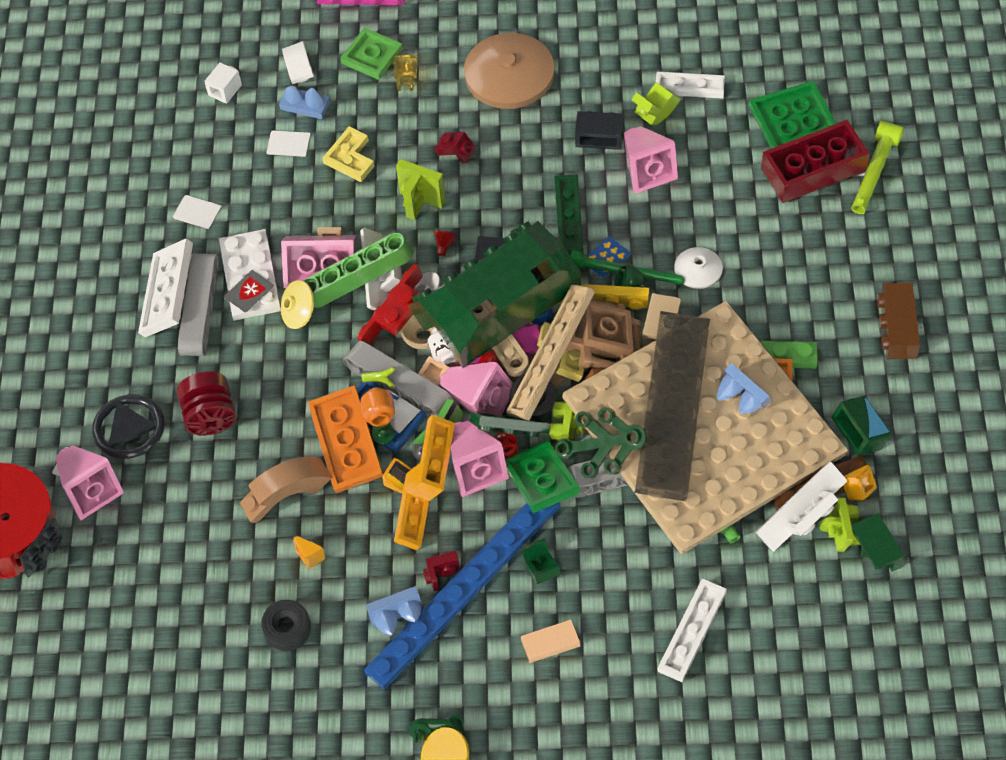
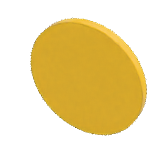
[421,727,469,760]

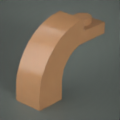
[240,457,332,523]

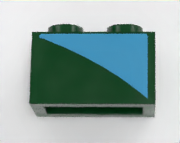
[831,396,892,456]

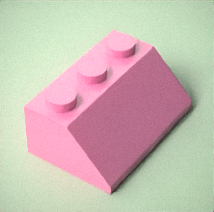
[281,235,357,288]

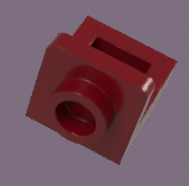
[434,132,476,164]

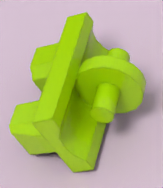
[549,401,586,447]
[819,498,860,552]

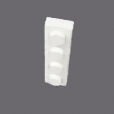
[658,579,727,682]

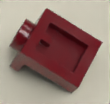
[423,550,460,592]

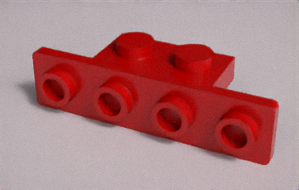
[357,264,423,345]

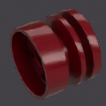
[176,371,237,436]

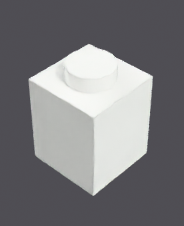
[205,63,242,104]

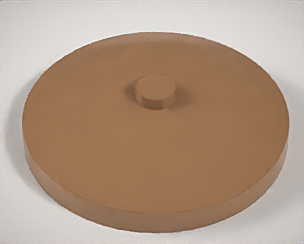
[464,33,554,109]

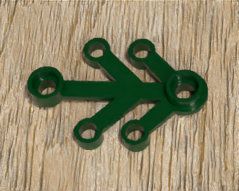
[555,407,647,478]

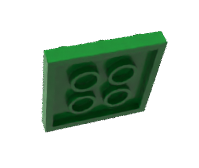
[749,81,836,148]

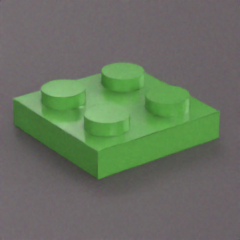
[341,27,403,80]

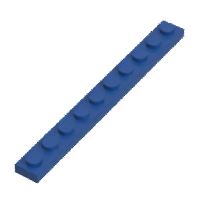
[364,503,560,690]

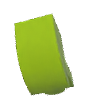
[631,82,681,125]

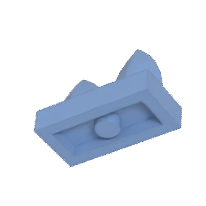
[279,85,330,119]
[717,363,772,414]
[366,586,423,636]

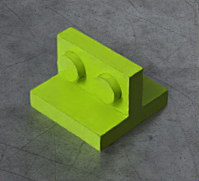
[396,159,446,220]

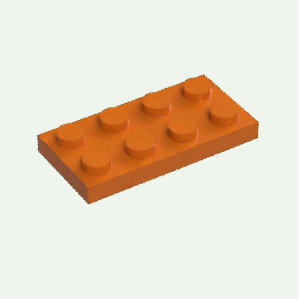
[308,385,384,493]

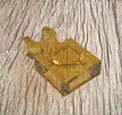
[394,55,418,91]

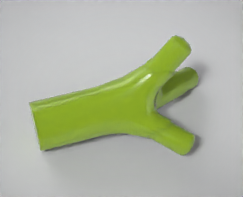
[362,366,396,389]

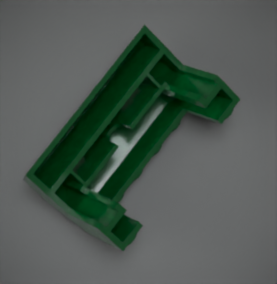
[408,221,581,368]

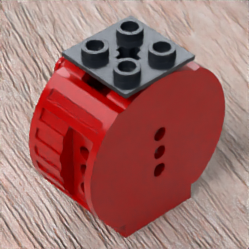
[0,463,62,579]

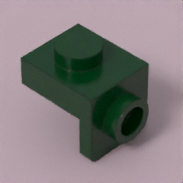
[521,538,561,584]

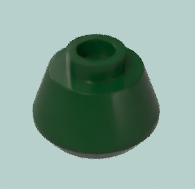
[614,264,645,288]

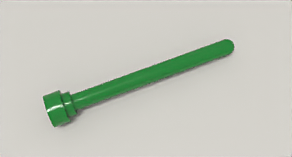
[571,250,685,285]

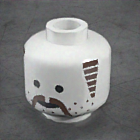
[427,328,457,364]

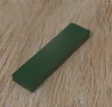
[554,174,584,257]

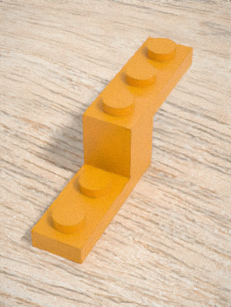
[394,415,455,550]

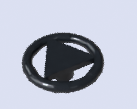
[92,394,165,459]

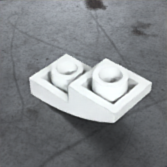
[282,41,314,84]

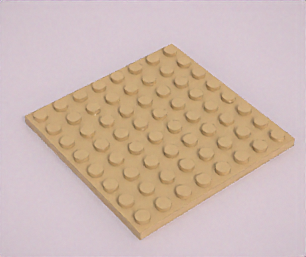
[562,301,848,555]

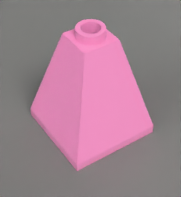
[624,126,678,194]
[439,362,514,429]
[451,421,509,497]
[55,445,124,520]

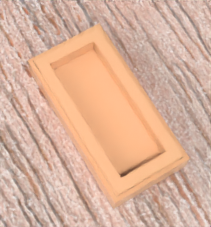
[521,620,580,663]

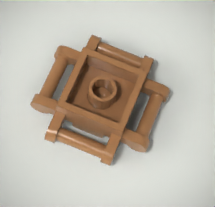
[560,299,642,369]

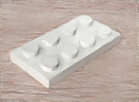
[219,229,281,321]
[138,239,193,337]

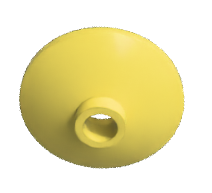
[281,280,314,329]

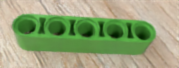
[303,233,413,308]

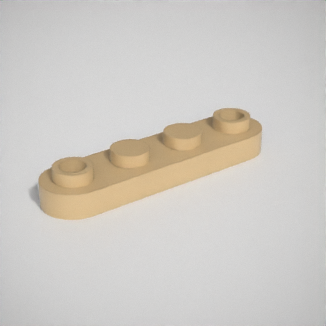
[471,300,529,377]

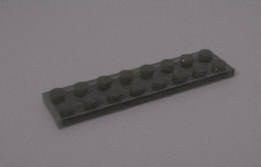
[634,311,710,502]

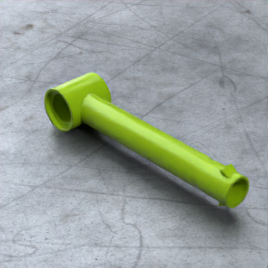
[851,120,904,214]

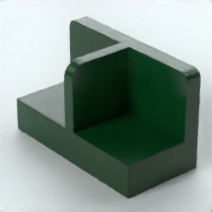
[851,513,904,572]

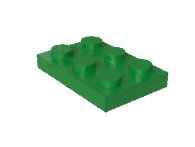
[505,441,580,513]

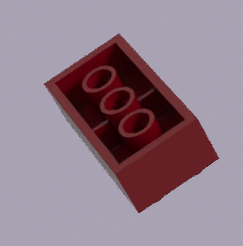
[761,120,870,203]

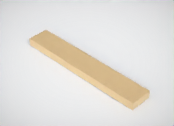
[506,284,595,421]

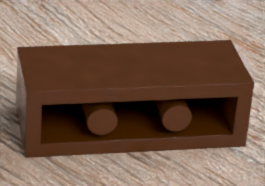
[877,283,920,359]

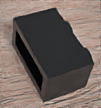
[575,111,624,150]

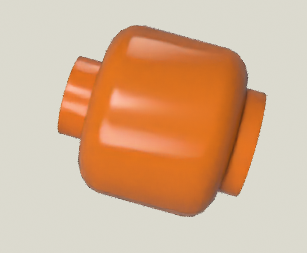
[361,387,395,427]

